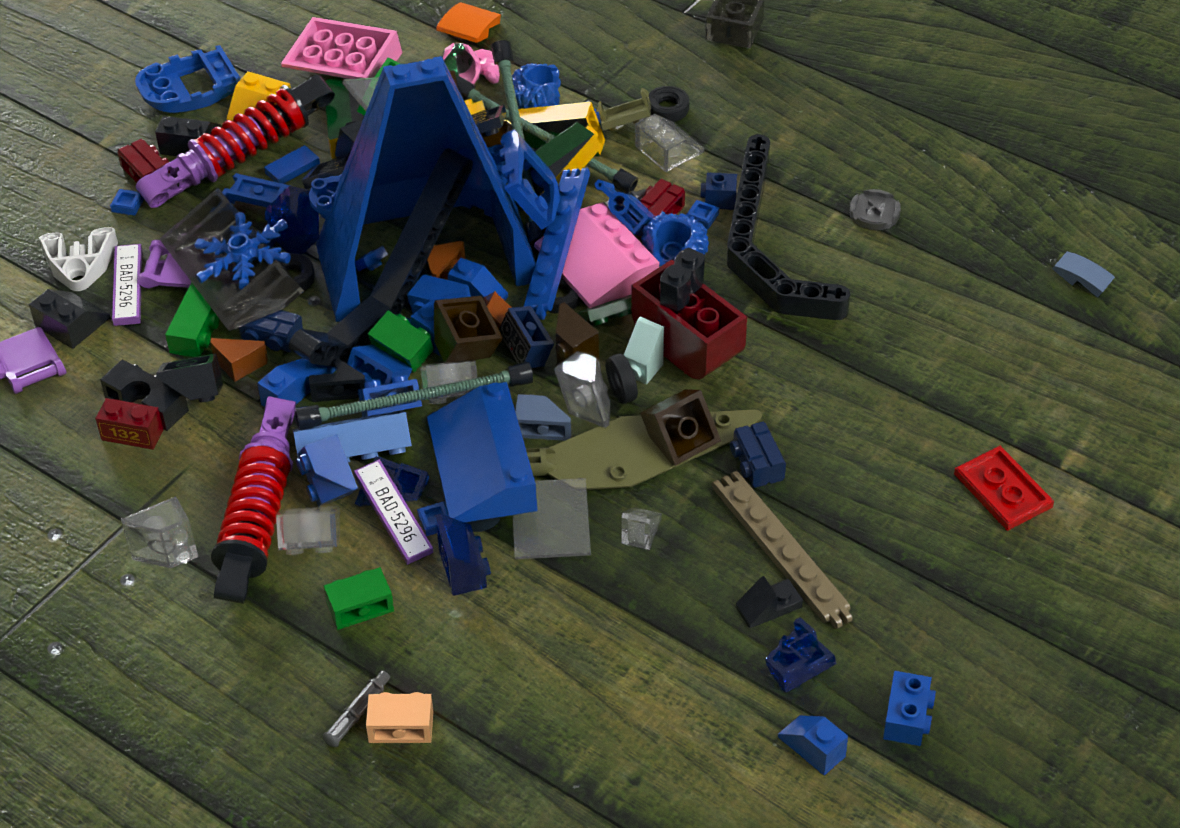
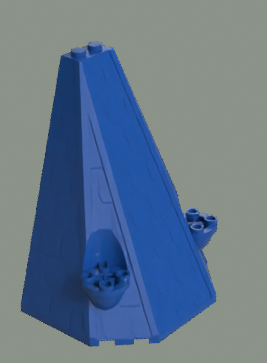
[309,56,536,323]

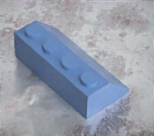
[293,410,412,462]

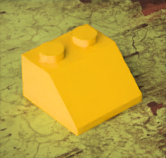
[227,71,291,121]

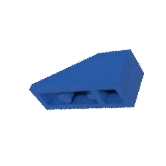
[257,358,337,407]

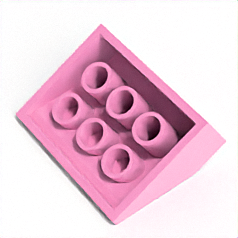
[281,17,402,82]
[534,202,660,308]

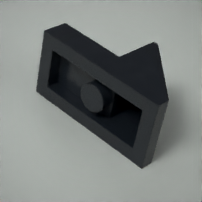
[309,358,365,402]
[736,576,803,628]

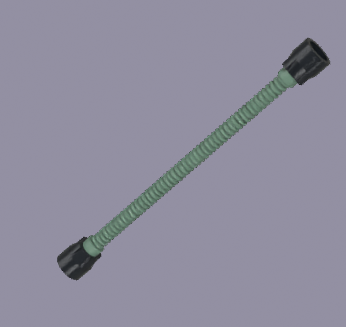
[491,40,546,246]
[456,76,639,194]
[294,362,533,431]

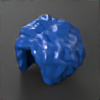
[512,63,561,109]
[641,211,709,267]

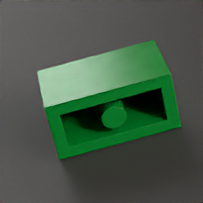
[368,310,434,373]
[323,567,394,630]

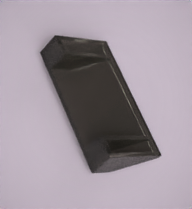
[159,188,304,331]

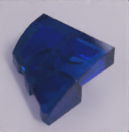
[355,456,430,507]
[765,617,836,693]

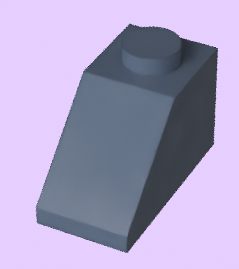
[515,394,571,441]

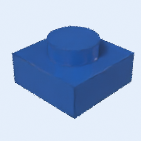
[355,246,388,271]

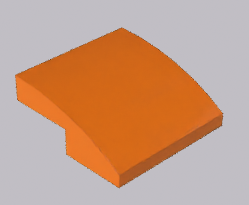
[436,2,501,43]

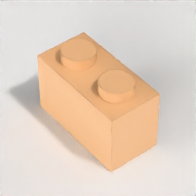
[366,692,433,743]

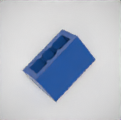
[347,345,413,385]

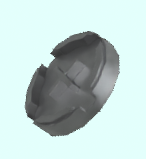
[850,189,901,230]

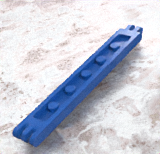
[524,167,590,320]

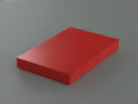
[954,445,1054,531]

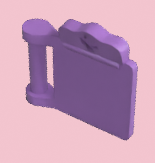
[138,233,221,288]
[0,327,67,394]

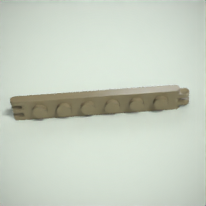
[711,471,853,629]

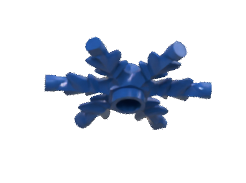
[195,212,291,291]

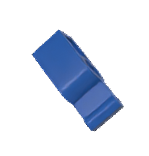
[594,179,655,236]

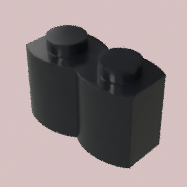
[660,248,705,311]

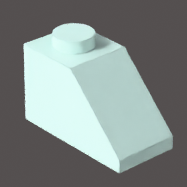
[624,317,664,385]

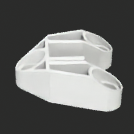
[39,227,118,291]

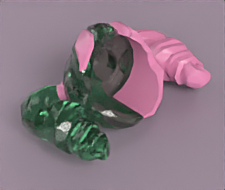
[441,42,500,84]

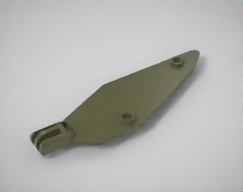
[526,409,762,490]

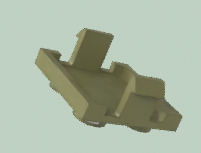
[596,88,651,131]

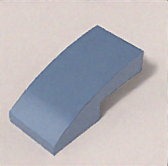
[1052,251,1115,297]

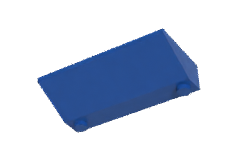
[427,382,538,524]

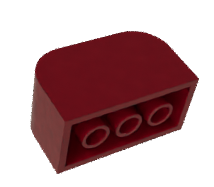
[631,259,747,380]

